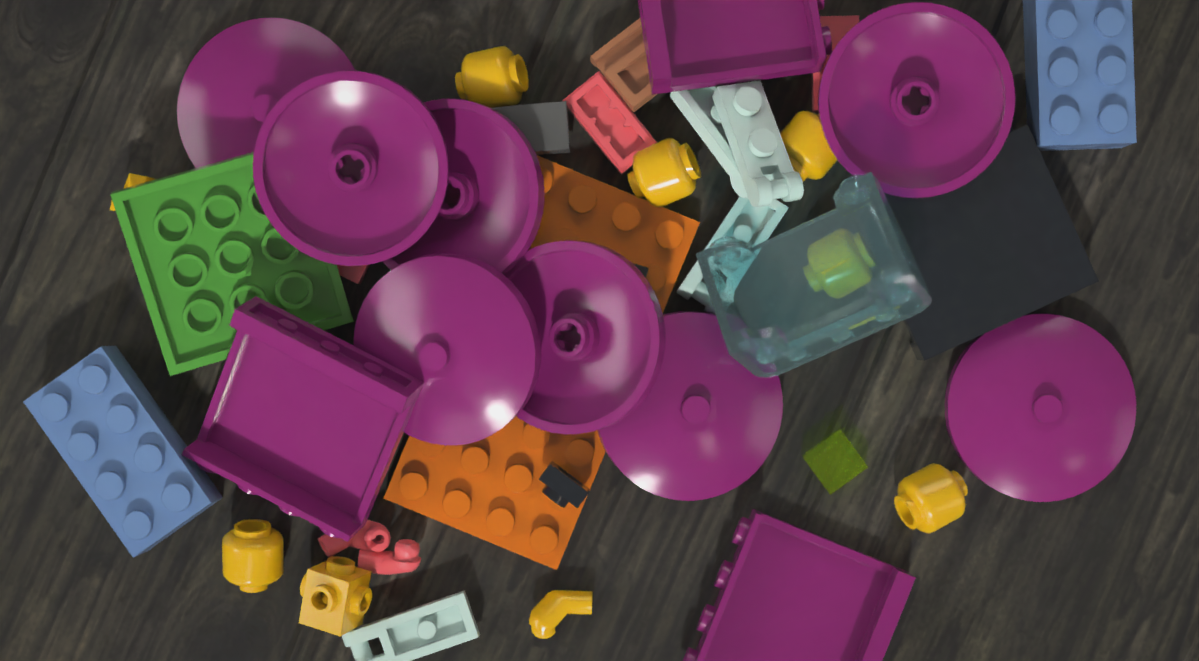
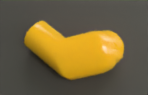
[529,590,593,639]

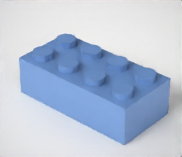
[1023,0,1137,151]
[23,346,223,558]

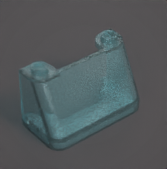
[696,172,932,378]

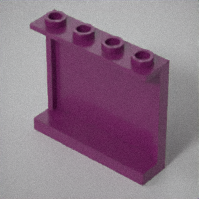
[637,0,832,95]
[182,296,424,542]
[683,509,916,661]

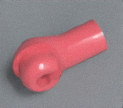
[318,520,391,557]
[357,539,421,575]

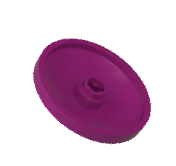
[818,2,1015,198]
[177,18,356,168]
[253,70,449,266]
[382,99,545,275]
[505,241,666,434]
[353,253,541,445]
[597,311,783,501]
[945,314,1136,502]

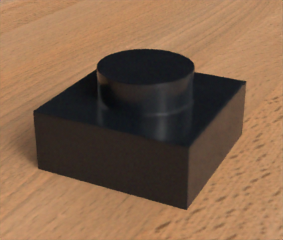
[539,461,590,508]

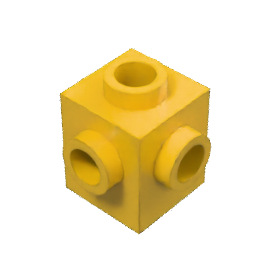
[299,556,372,636]

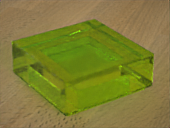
[801,428,868,495]

